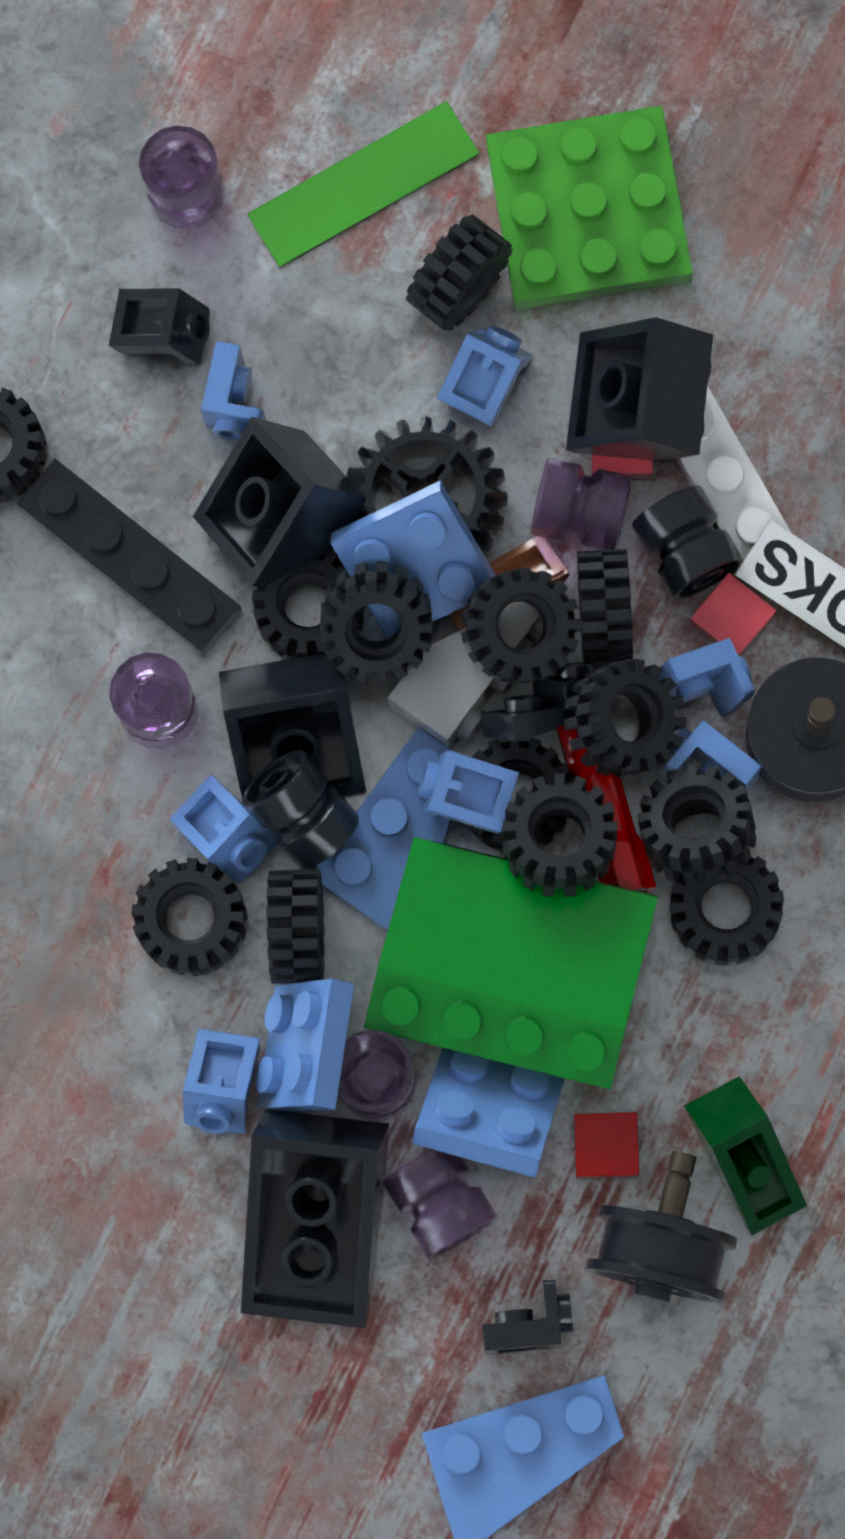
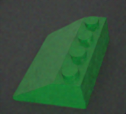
[364,836,658,1089]

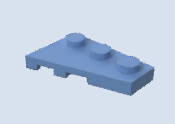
[315,727,454,933]
[421,1375,624,1539]

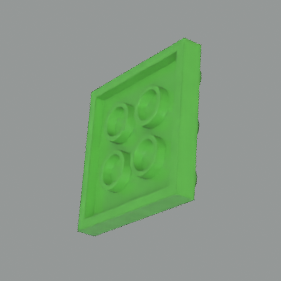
[485,105,693,310]

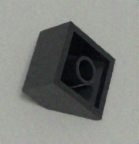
[566,317,713,461]
[193,417,366,588]
[219,653,366,797]

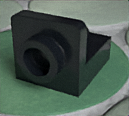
[108,288,210,364]
[482,1279,573,1355]

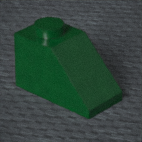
[684,1076,807,1235]

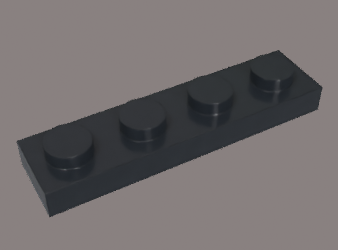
[16,458,242,657]

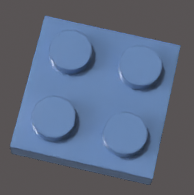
[330,480,496,639]
[255,979,354,1112]
[412,1048,565,1178]

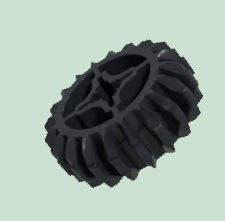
[346,416,508,551]

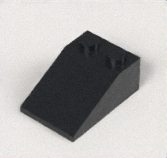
[241,1109,389,1328]

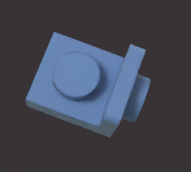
[437,325,533,426]
[201,341,266,442]
[658,638,755,716]
[662,720,762,792]
[417,750,519,834]
[169,774,277,883]
[183,1029,260,1134]

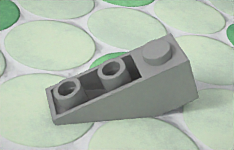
[387,602,543,750]

